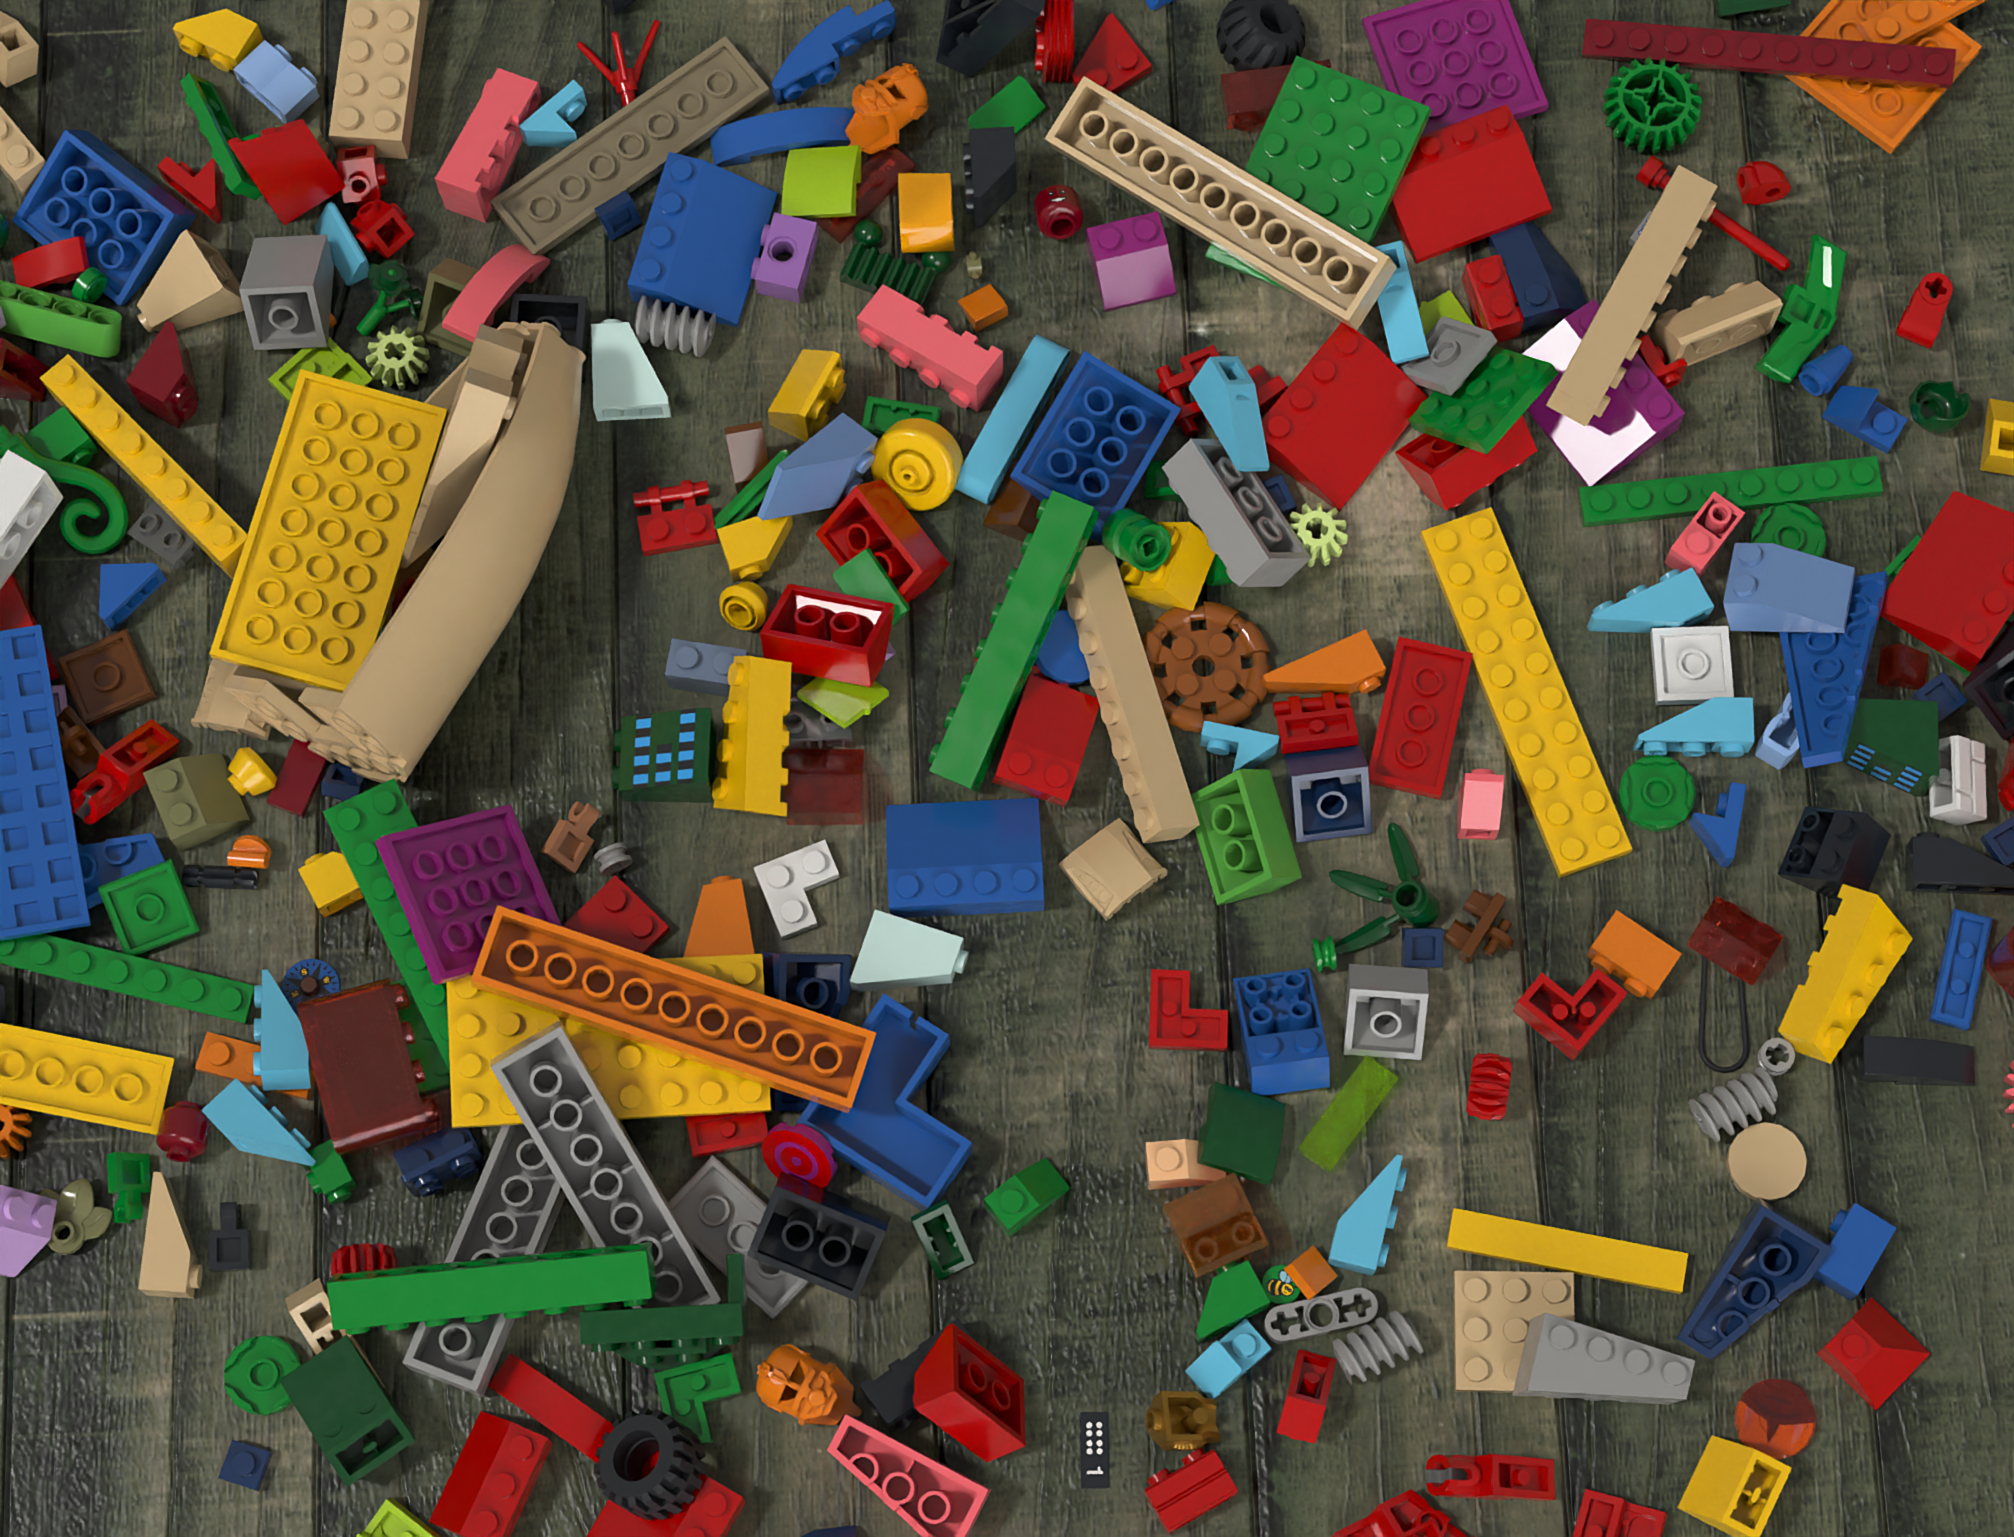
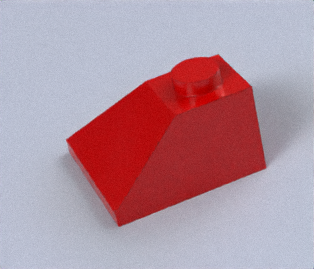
[1816,1297,1930,1410]

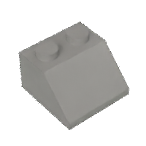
[1343,964,1429,1060]

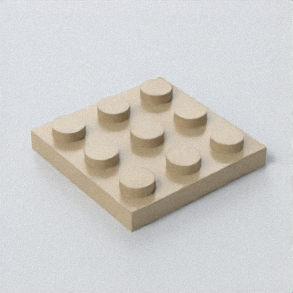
[1453,1271,1575,1393]

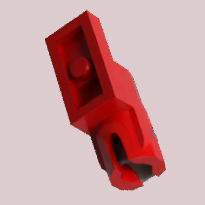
[69,719,180,825]
[1425,1454,1555,1501]

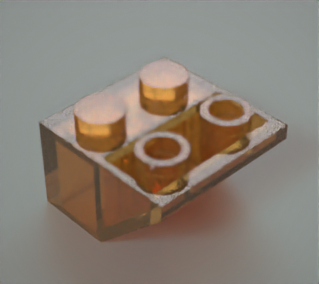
[1162,1173,1269,1278]

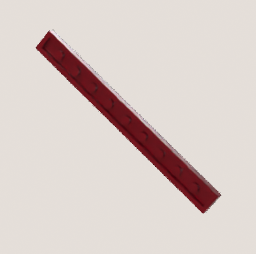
[1582,18,1956,89]

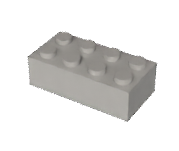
[1162,439,1311,587]

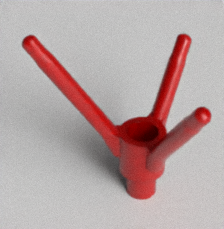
[577,20,660,107]

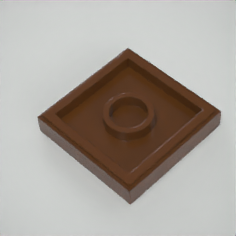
[56,628,157,728]

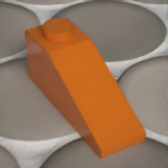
[1262,629,1386,695]

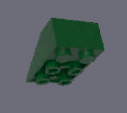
[279,1334,415,1487]

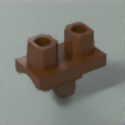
[57,706,105,780]
[1444,889,1514,965]

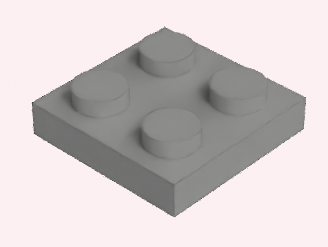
[1399,316,1497,396]

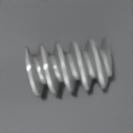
[634,295,716,357]
[1688,1066,1778,1142]
[1332,1310,1424,1385]

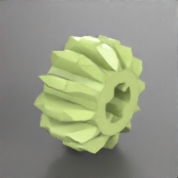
[366,325,430,390]
[1289,502,1348,567]

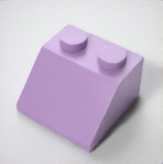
[0,1185,57,1277]

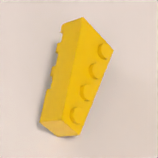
[712,656,792,817]
[1778,884,1913,1064]

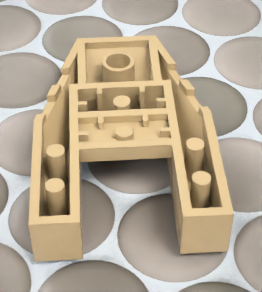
[401,323,527,569]

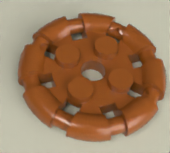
[1141,601,1272,733]

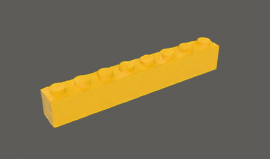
[40,354,248,580]

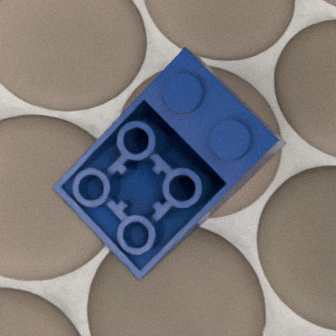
[1233,968,1330,1096]

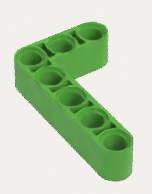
[0,280,122,357]

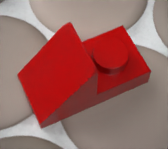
[157,156,223,224]

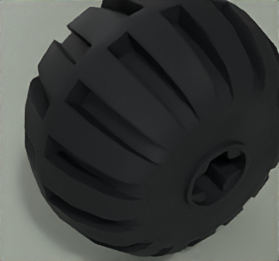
[1217,0,1306,80]

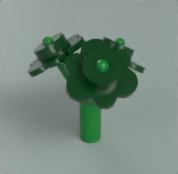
[356,260,424,337]

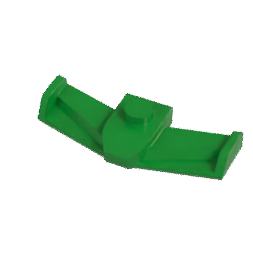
[1753,234,1847,383]

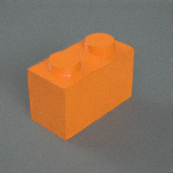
[1586,910,1682,999]

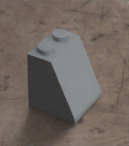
[239,234,334,350]

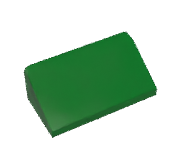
[967,75,1046,135]
[832,548,910,627]

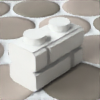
[1929,735,1987,825]

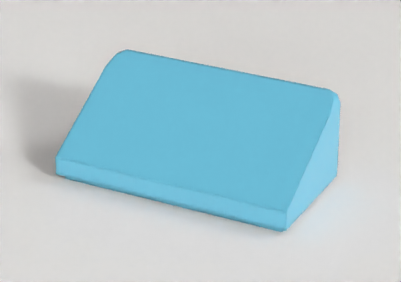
[315,201,369,286]

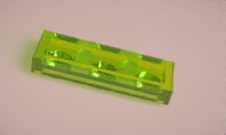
[1297,1055,1398,1173]

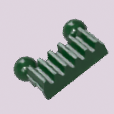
[840,219,951,309]

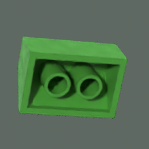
[1191,769,1302,905]

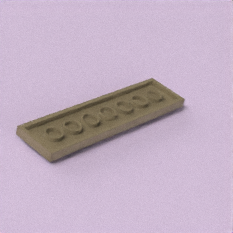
[490,36,770,255]

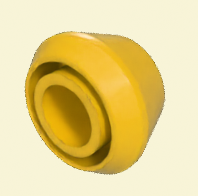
[719,581,769,631]
[227,747,277,796]

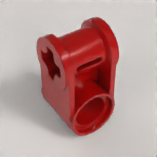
[1895,272,1953,349]

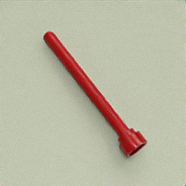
[1635,155,1791,271]

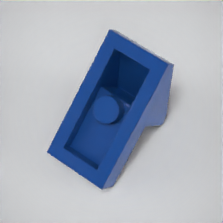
[1821,385,1908,454]
[1689,782,1746,868]

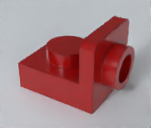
[1636,334,1688,390]

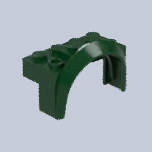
[579,1253,749,1370]

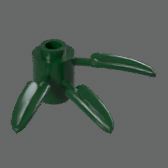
[1329,822,1440,954]

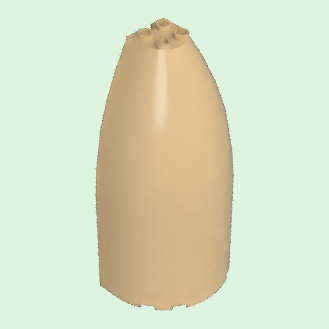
[221,321,586,785]

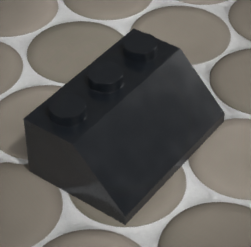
[746,1171,891,1301]

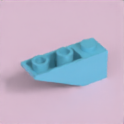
[1374,240,1430,364]
[1188,356,1270,472]
[1587,567,1714,633]
[1633,697,1755,758]
[253,969,311,1091]
[201,1078,316,1166]
[1327,1154,1407,1276]

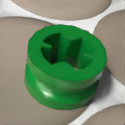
[1311,935,1337,973]

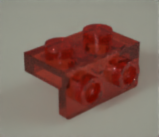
[1687,896,1783,985]

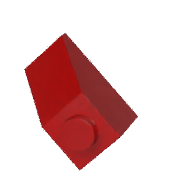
[1276,1349,1337,1444]

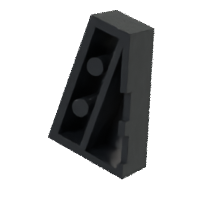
[936,0,1045,77]
[859,1319,974,1433]

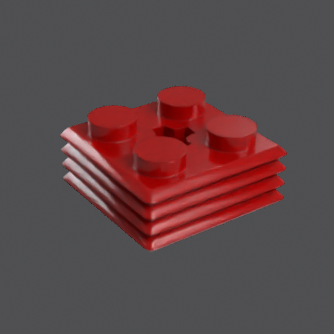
[1035,0,1074,83]

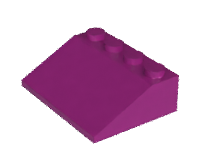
[1523,299,1685,487]

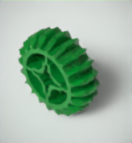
[1602,56,1702,155]

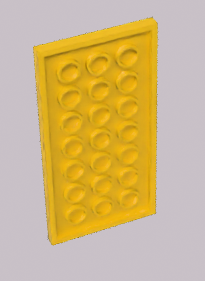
[209,369,449,693]
[447,954,771,1128]

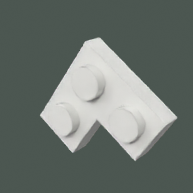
[754,840,840,940]

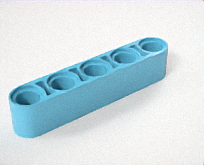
[955,334,1071,505]

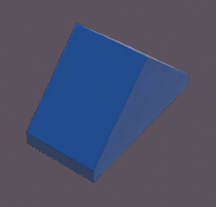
[99,563,167,632]

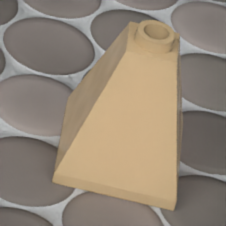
[137,229,244,333]

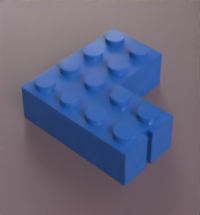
[796,993,973,1211]

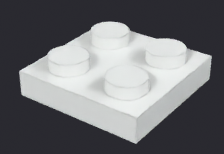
[1650,626,1734,705]

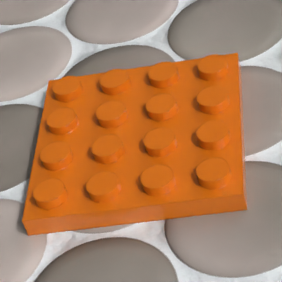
[1784,0,1982,155]

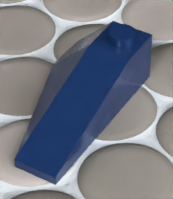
[1485,220,1587,334]
[761,951,851,1111]
[1677,1197,1831,1359]

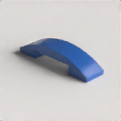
[710,107,854,167]

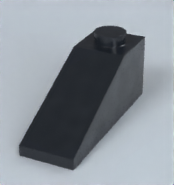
[1905,832,2014,896]

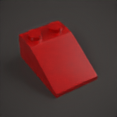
[992,674,1100,807]

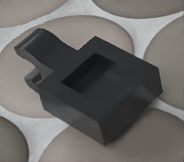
[209,1202,252,1272]

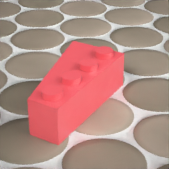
[435,68,542,223]
[856,284,1004,413]
[827,1414,992,1537]

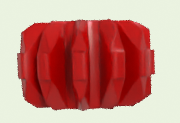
[1466,1053,1512,1121]
[330,1242,398,1277]

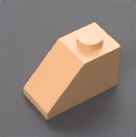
[1145,1139,1227,1190]

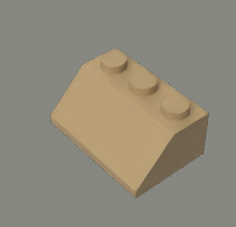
[1651,280,1783,366]

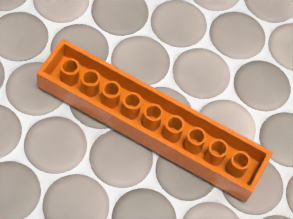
[471,905,876,1113]

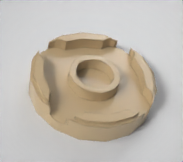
[1726,1122,1807,1202]

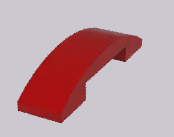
[488,1353,614,1463]

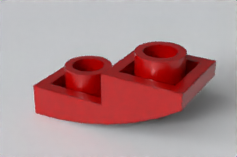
[12,236,89,290]

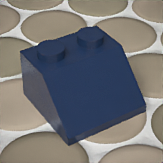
[1285,744,1373,843]

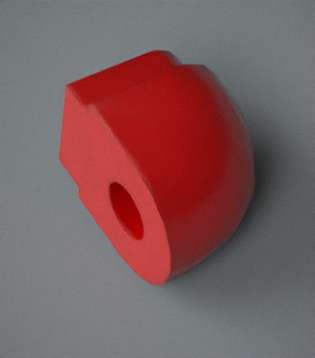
[1736,161,1791,205]

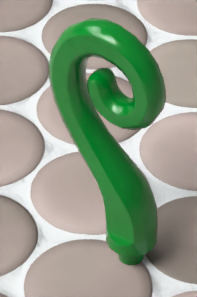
[0,424,129,554]

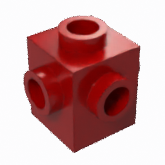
[336,145,388,205]
[350,199,415,258]

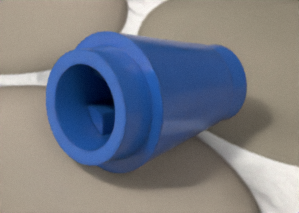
[1799,345,1853,396]

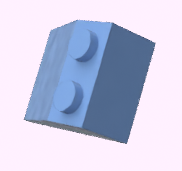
[757,413,878,520]
[1723,543,1855,633]

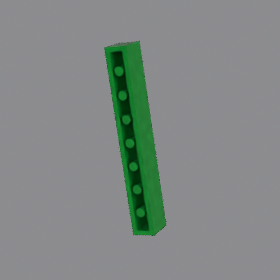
[929,490,1100,793]
[327,1242,657,1335]

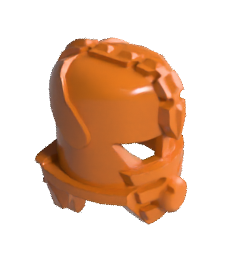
[845,63,929,154]
[756,1344,862,1426]

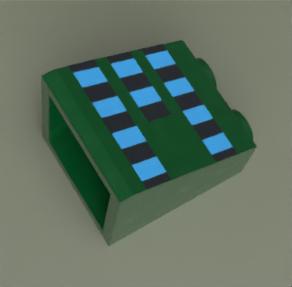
[1841,698,1939,797]
[612,708,717,803]

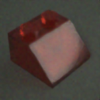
[785,749,865,825]

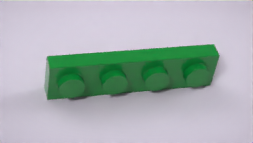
[180,72,262,200]

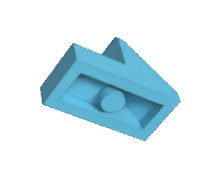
[519,79,587,147]
[1200,720,1280,772]
[1185,1318,1272,1399]

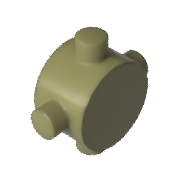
[965,251,983,279]

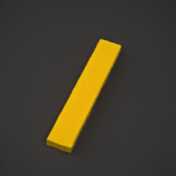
[1446,1208,1688,1294]

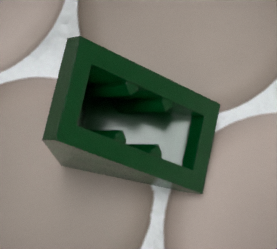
[910,1200,974,1280]

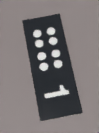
[1080,1412,1109,1489]

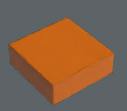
[1284,1245,1338,1300]

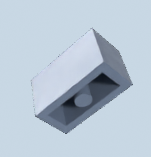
[665,639,748,697]

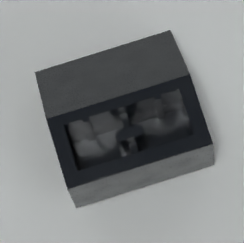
[963,126,1017,227]
[1778,806,1891,900]

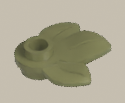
[39,1178,113,1255]

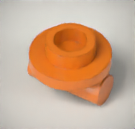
[227,835,272,869]

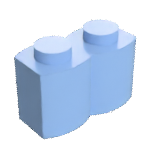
[233,40,319,124]
[1755,692,1799,770]

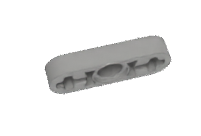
[1264,1288,1378,1344]

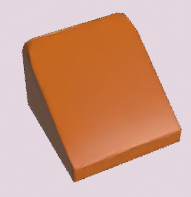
[958,284,1008,332]

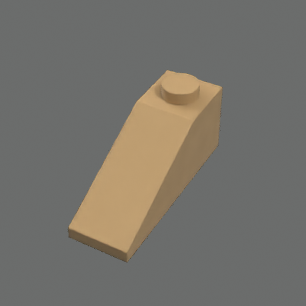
[138,1172,203,1299]
[285,1278,385,1388]

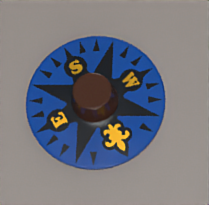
[282,959,340,1016]

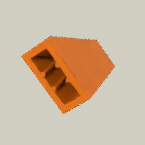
[683,875,756,957]

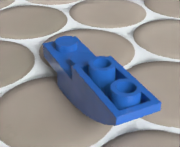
[772,0,896,106]

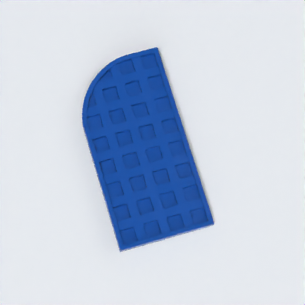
[0,625,91,941]

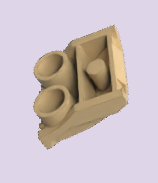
[191,658,272,741]
[1059,818,1167,921]

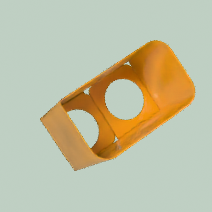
[898,173,954,253]

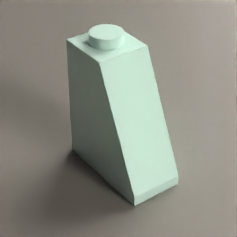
[591,319,671,421]
[850,910,969,992]

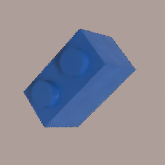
[1812,1203,1896,1301]

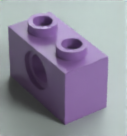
[751,212,819,303]

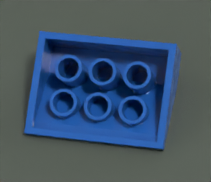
[12,129,196,306]
[627,152,778,327]
[1010,351,1181,544]
[886,798,1044,918]

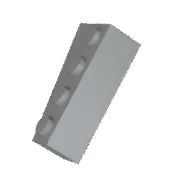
[1512,1313,1695,1405]

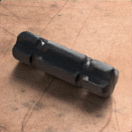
[182,864,259,890]

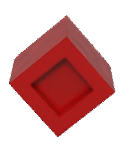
[1247,365,1288,416]

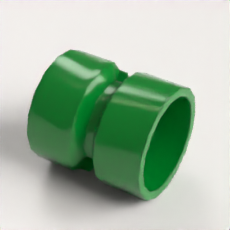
[1102,508,1171,572]

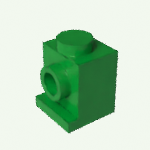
[299,1139,359,1205]

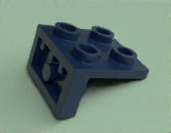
[393,1124,486,1198]

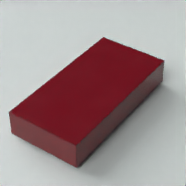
[266,738,329,819]

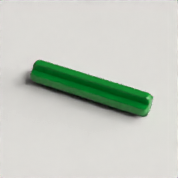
[714,449,792,530]

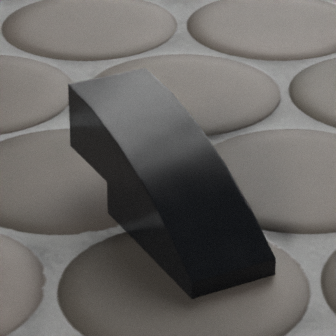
[1858,1036,1975,1086]

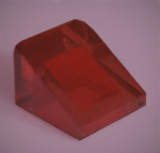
[1877,643,1928,690]

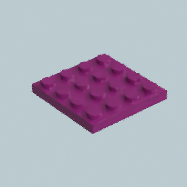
[1361,0,1549,136]
[375,804,562,985]

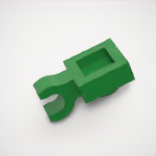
[107,1152,151,1224]

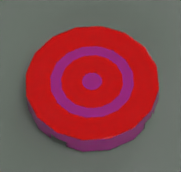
[761,1122,838,1188]

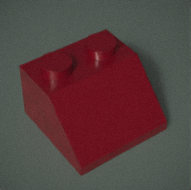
[126,320,199,429]

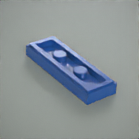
[1928,909,1993,1031]

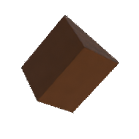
[983,459,1041,542]

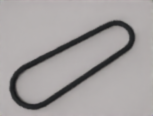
[1698,930,1749,1073]

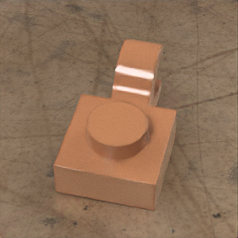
[540,801,600,873]

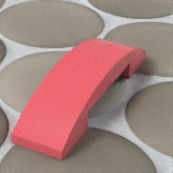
[442,244,550,343]

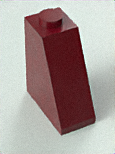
[0,338,50,402]

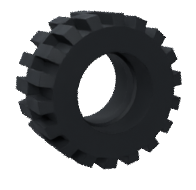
[594,1408,706,1521]

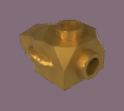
[1145,1391,1221,1451]

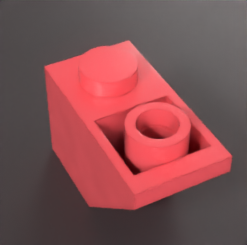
[1664,491,1745,579]
[1457,769,1504,840]

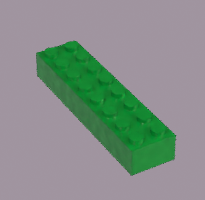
[323,778,450,1075]

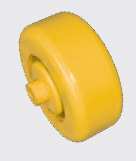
[871,418,964,511]

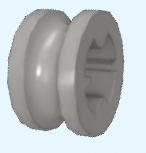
[594,842,633,876]
[1757,1037,1795,1076]

